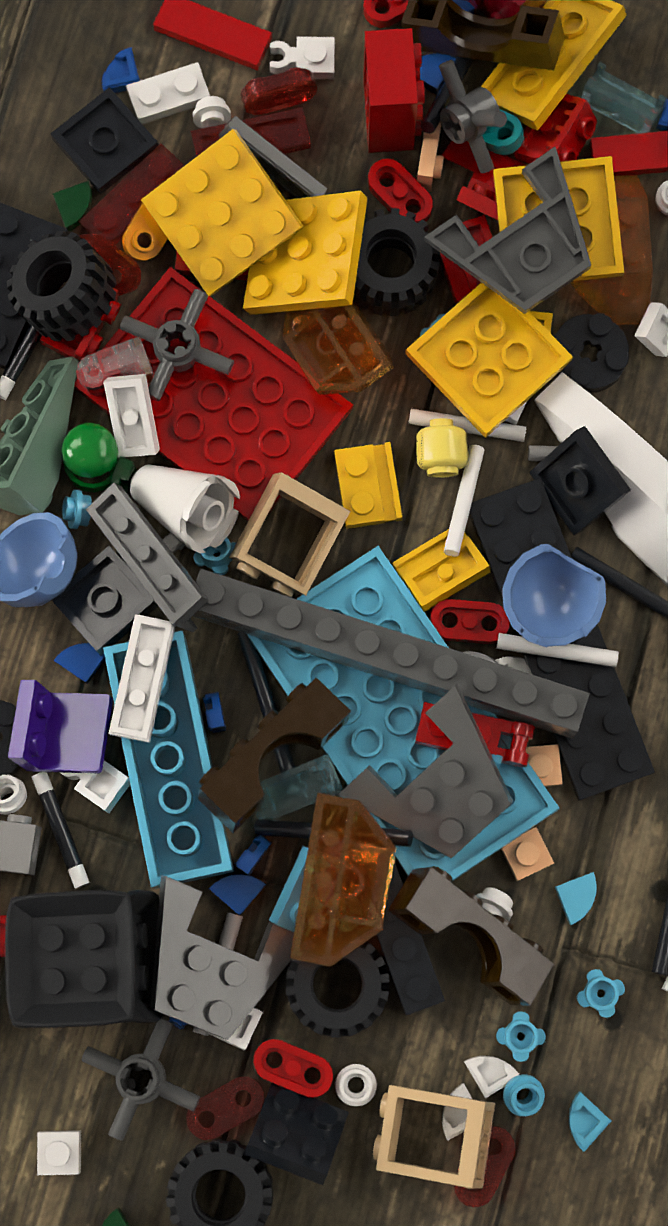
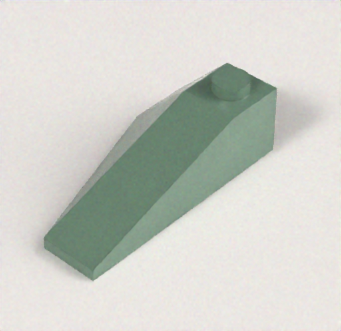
[0,357,78,515]

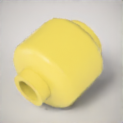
[416,418,468,478]

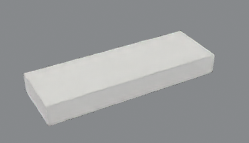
[108,614,176,743]

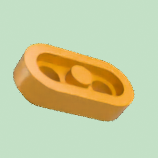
[122,202,168,261]

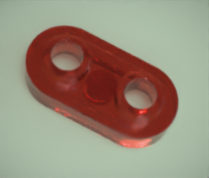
[240,67,318,115]
[80,233,141,296]
[187,1076,265,1140]
[453,1125,515,1207]

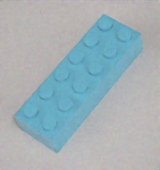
[103,631,235,889]

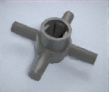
[439,60,507,173]
[120,289,234,401]
[82,1019,201,1141]

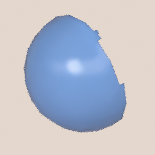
[0,512,77,607]
[502,544,606,647]

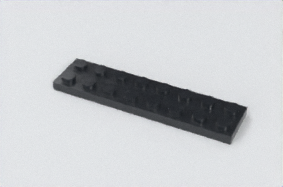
[469,478,655,801]

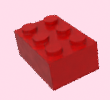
[363,28,425,153]

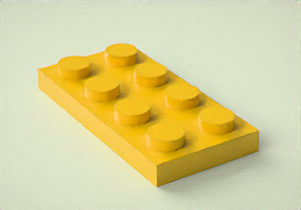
[481,0,627,131]

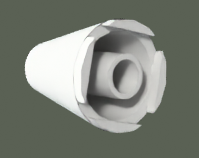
[130,464,240,553]

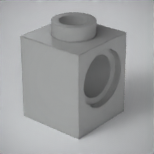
[0,814,42,876]

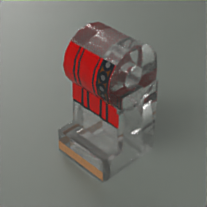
[76,336,154,396]

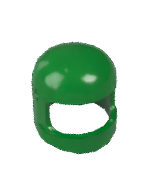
[61,422,119,493]

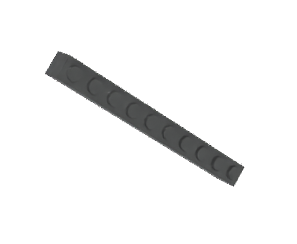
[193,569,590,739]

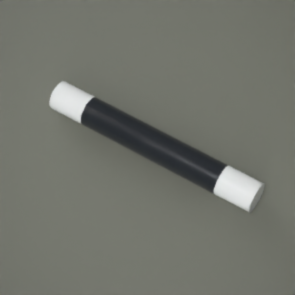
[0,325,42,400]
[32,772,90,889]

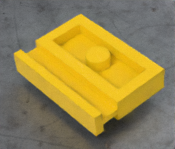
[334,442,402,529]
[392,529,491,612]

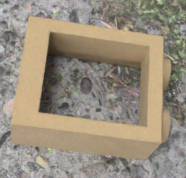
[229,472,350,598]
[373,1085,495,1189]

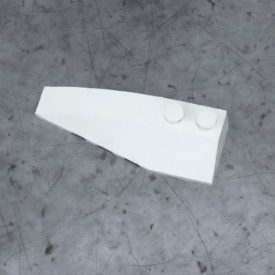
[534,372,668,587]

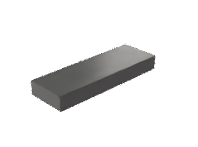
[218,116,327,199]

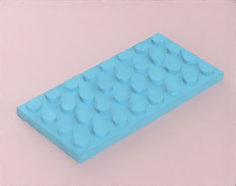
[247,546,560,882]

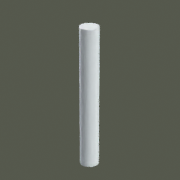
[409,408,526,442]
[443,445,485,557]
[497,633,619,667]

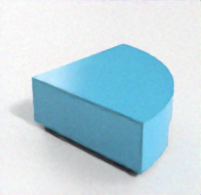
[555,872,597,925]
[569,1091,611,1152]

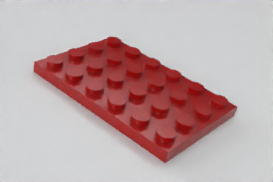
[74,267,353,521]

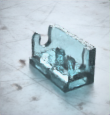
[582,62,667,133]
[256,754,343,821]

